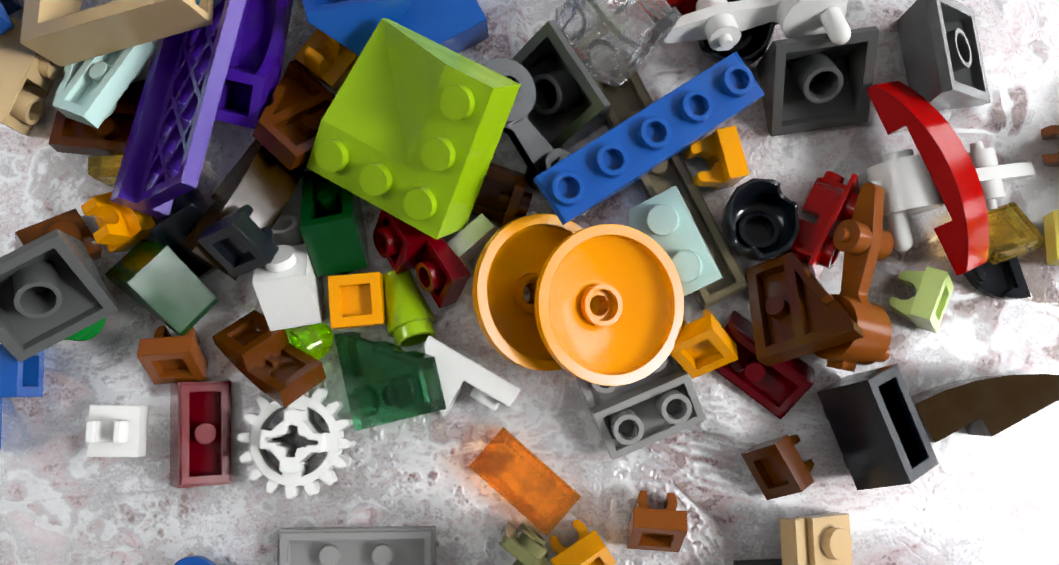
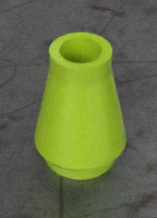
[383,270,437,347]

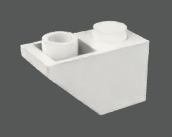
[252,215,324,331]

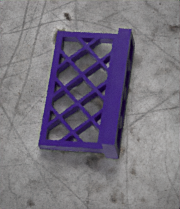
[110,0,246,219]

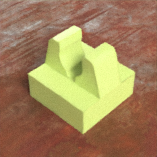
[889,266,954,334]

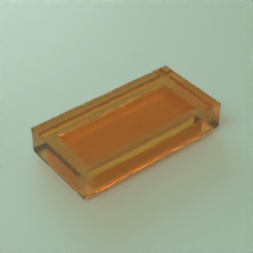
[469,427,581,536]

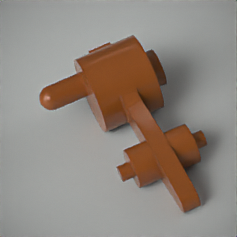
[814,182,894,372]

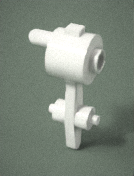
[660,0,851,51]
[866,141,1036,252]

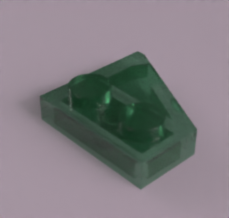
[334,332,446,431]

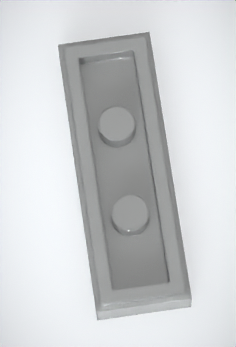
[277,526,436,565]

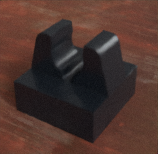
[197,205,279,278]

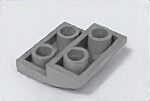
[576,354,707,461]

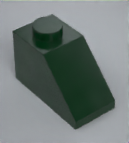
[299,170,368,277]

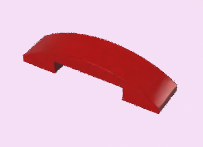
[866,81,989,276]

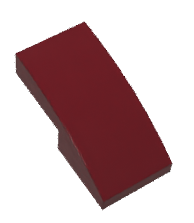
[372,209,471,309]

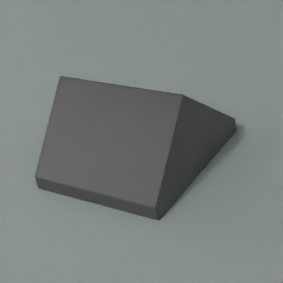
[897,0,991,111]
[512,20,611,150]
[756,26,879,137]
[0,229,119,363]

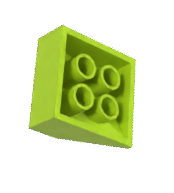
[307,18,521,240]

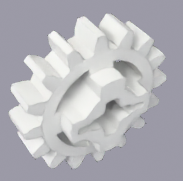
[237,388,356,499]

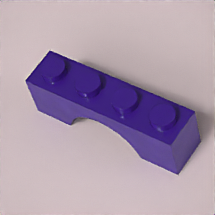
[215,0,293,129]

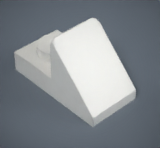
[424,336,521,417]

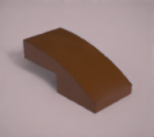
[212,310,326,408]

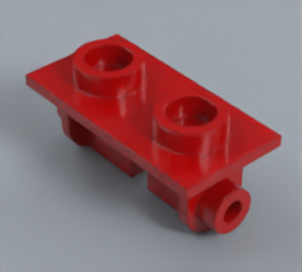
[785,171,860,279]

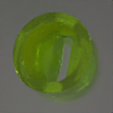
[289,321,333,361]

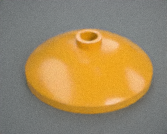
[472,214,600,371]
[534,224,684,386]

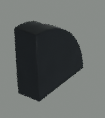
[963,249,1031,300]

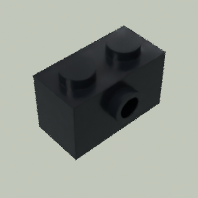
[817,364,939,490]

